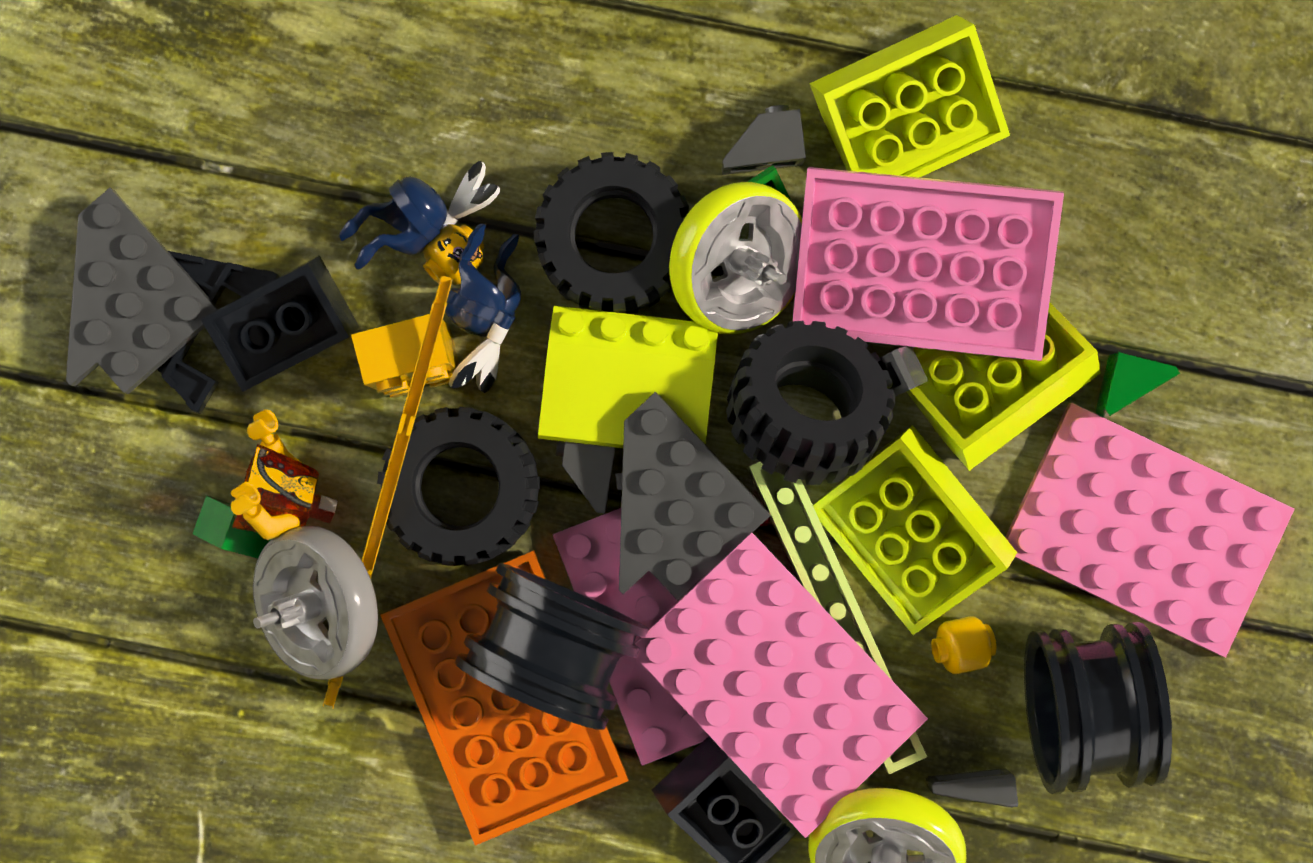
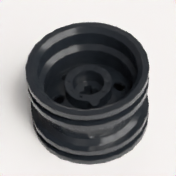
[455,563,649,730]
[1024,622,1172,794]

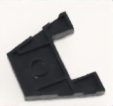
[157,251,279,414]

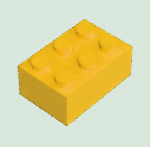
[351,314,460,398]

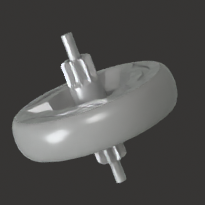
[253,526,378,680]

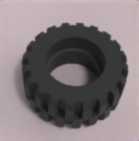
[534,152,689,314]
[726,320,895,485]
[377,407,540,566]

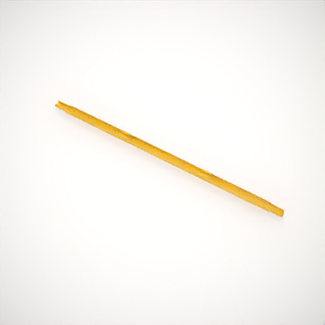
[323,276,453,709]

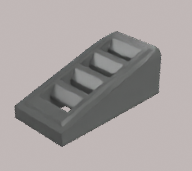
[926,768,1018,808]

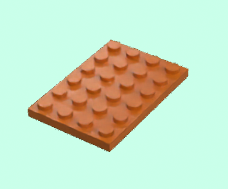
[380,551,629,846]

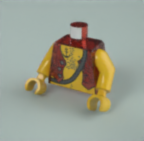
[231,409,337,540]

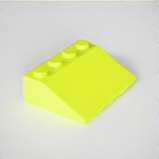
[810,15,1010,178]
[906,302,1101,471]
[538,305,718,448]
[813,425,1017,635]

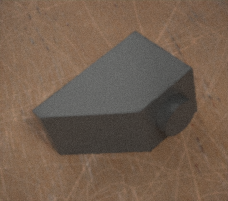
[721,105,806,175]
[556,441,616,514]

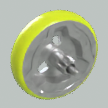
[669,182,802,334]
[808,788,966,863]

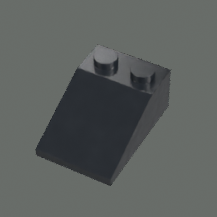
[201,255,360,392]
[652,736,799,863]

